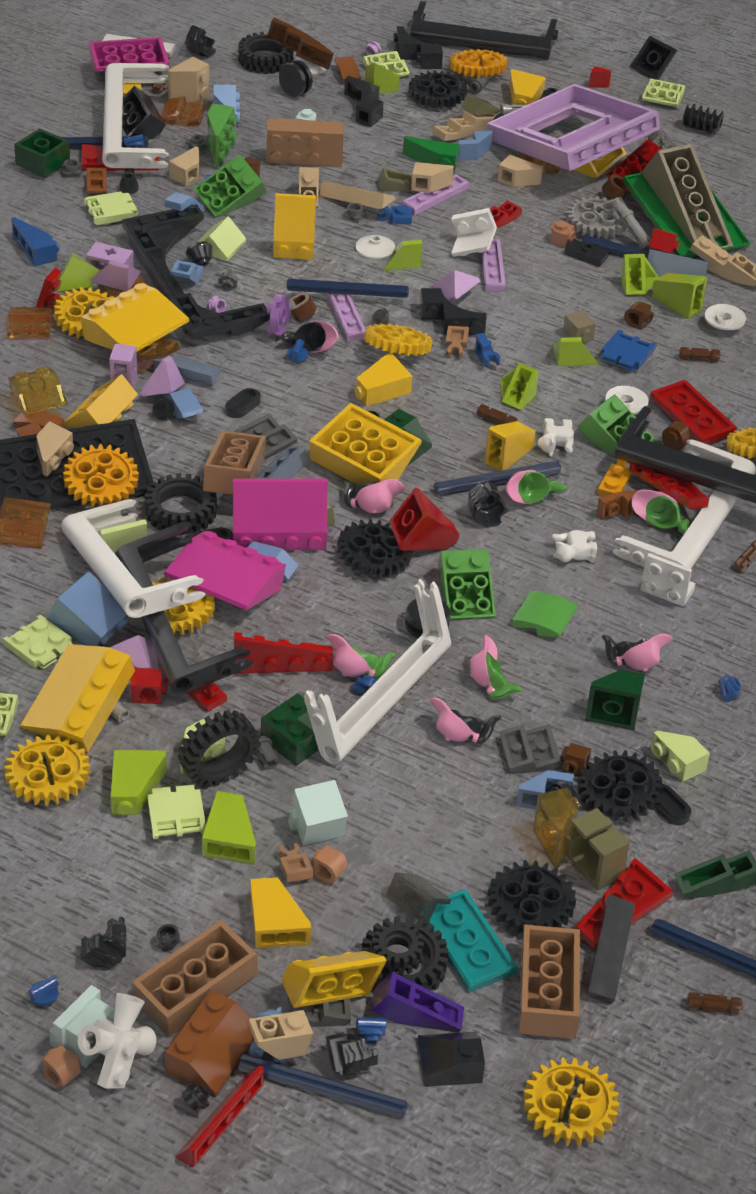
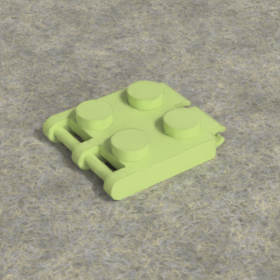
[84,192,138,225]
[2,615,72,670]
[147,784,206,839]

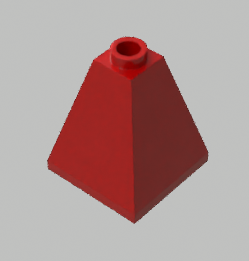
[389,487,459,551]

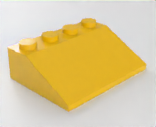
[81,283,189,352]
[309,403,422,485]
[20,644,135,753]

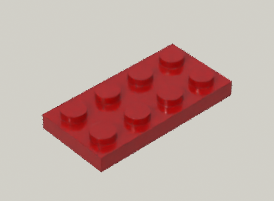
[650,380,737,444]

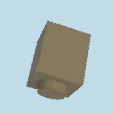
[563,310,596,343]

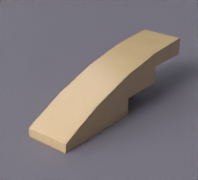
[432,111,496,141]

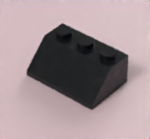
[122,85,166,140]

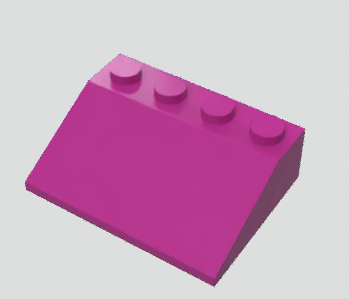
[89,37,170,72]
[233,478,328,550]
[164,531,286,610]

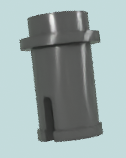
[469,75,488,93]
[257,736,280,769]

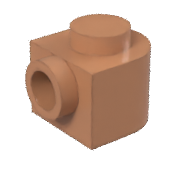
[550,221,576,248]
[312,845,348,884]
[43,1045,81,1088]

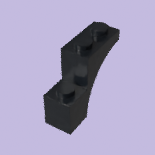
[393,26,443,69]
[344,76,384,127]
[420,288,487,335]

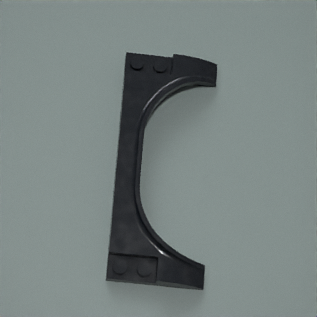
[122,204,270,339]

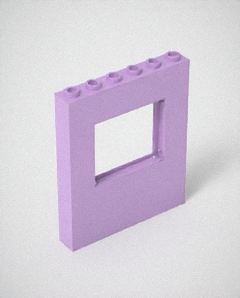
[487,84,660,171]

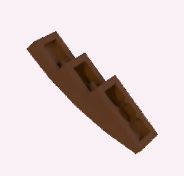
[268,17,334,70]

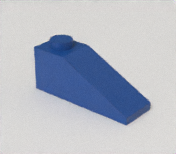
[11,217,59,266]

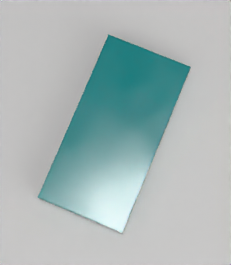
[417,889,519,993]

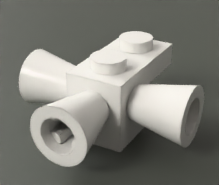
[78,993,156,1089]

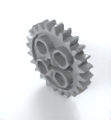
[566,196,627,239]

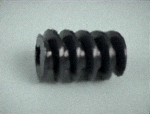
[682,104,724,133]

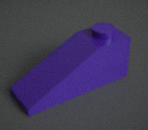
[371,972,464,1033]

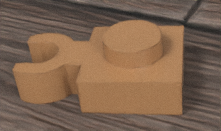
[446,326,469,359]
[279,843,313,882]

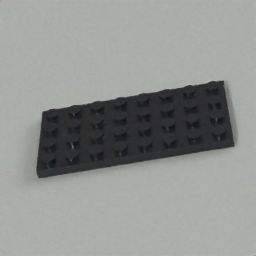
[0,419,154,518]

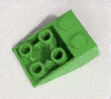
[207,103,237,169]
[193,154,266,218]
[577,394,658,463]
[438,549,496,620]

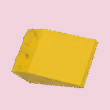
[273,193,316,260]

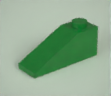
[403,136,460,172]

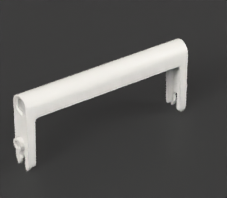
[102,63,169,169]
[613,440,756,569]
[61,499,206,618]
[304,579,451,764]

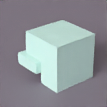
[288,780,348,846]
[49,985,115,1068]

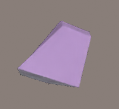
[90,260,140,292]
[432,270,480,303]
[139,356,185,396]
[110,635,158,669]

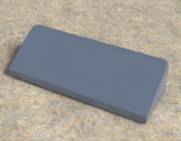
[647,249,709,277]
[153,352,221,386]
[257,446,310,479]

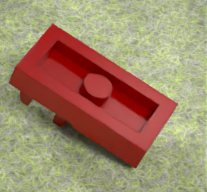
[35,268,62,311]
[187,682,227,712]

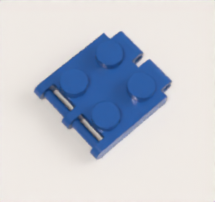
[601,330,657,371]

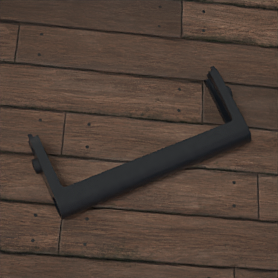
[410,1,559,59]
[615,406,756,504]
[115,522,254,694]

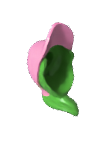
[506,470,567,504]
[632,490,690,534]
[326,634,396,680]
[470,635,523,700]

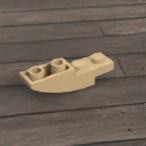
[690,235,756,286]

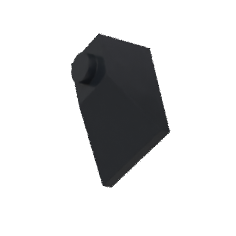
[630,36,677,80]
[417,1032,485,1087]

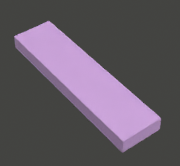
[401,175,470,216]
[481,239,506,292]
[326,293,366,342]

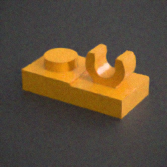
[597,458,632,497]

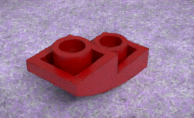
[490,200,522,227]

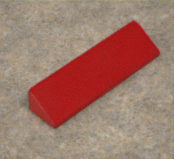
[176,1066,264,1168]

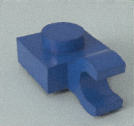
[377,205,412,224]
[475,333,500,367]

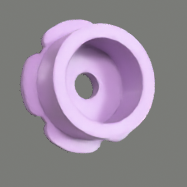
[365,41,381,55]
[207,296,226,313]

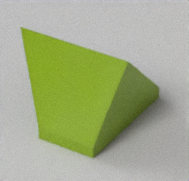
[365,63,400,94]
[382,240,423,271]
[54,252,101,292]
[620,254,659,295]
[553,337,599,366]
[499,363,539,410]

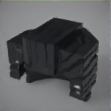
[184,25,216,57]
[468,482,508,527]
[80,916,127,969]
[325,1032,378,1076]

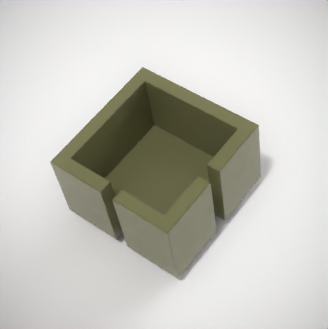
[566,808,630,891]

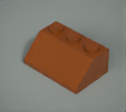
[165,990,254,1097]

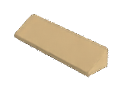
[320,181,395,209]

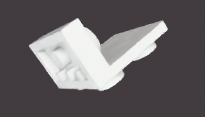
[451,208,497,257]
[640,553,696,607]

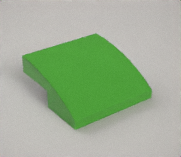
[512,591,578,637]

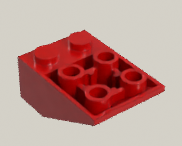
[606,139,663,195]

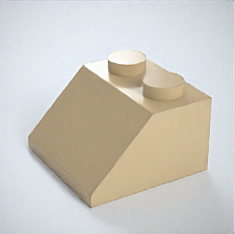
[168,57,210,104]

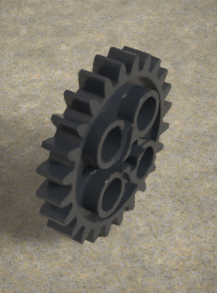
[408,70,467,109]
[337,519,413,579]
[578,750,663,822]
[487,860,576,934]

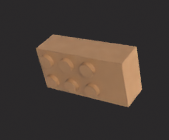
[266,118,344,167]
[203,431,266,495]
[132,920,258,1038]
[519,925,580,1039]

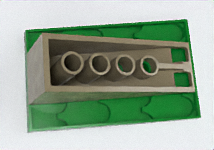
[622,143,751,259]

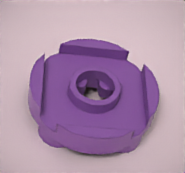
[267,294,290,337]

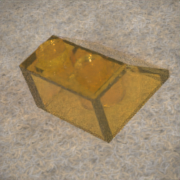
[8,366,68,415]
[533,787,580,868]

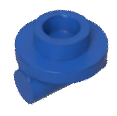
[124,135,144,148]
[287,339,308,363]
[352,674,377,695]
[718,674,742,702]
[28,976,59,1006]
[356,1018,386,1042]

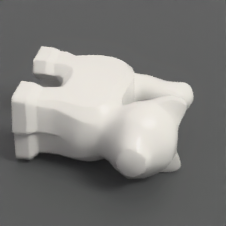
[537,418,574,457]
[551,530,597,563]

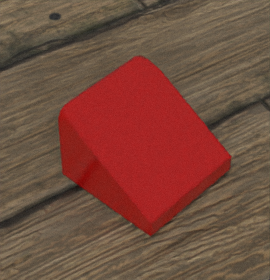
[589,66,612,88]

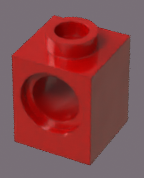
[648,228,679,254]
[130,668,168,704]

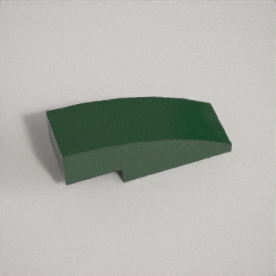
[674,850,756,897]

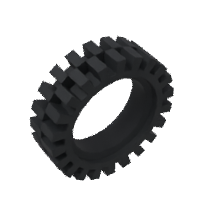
[238,32,294,74]
[145,473,217,536]
[178,710,261,787]
[361,916,448,991]

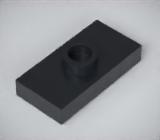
[565,239,609,266]

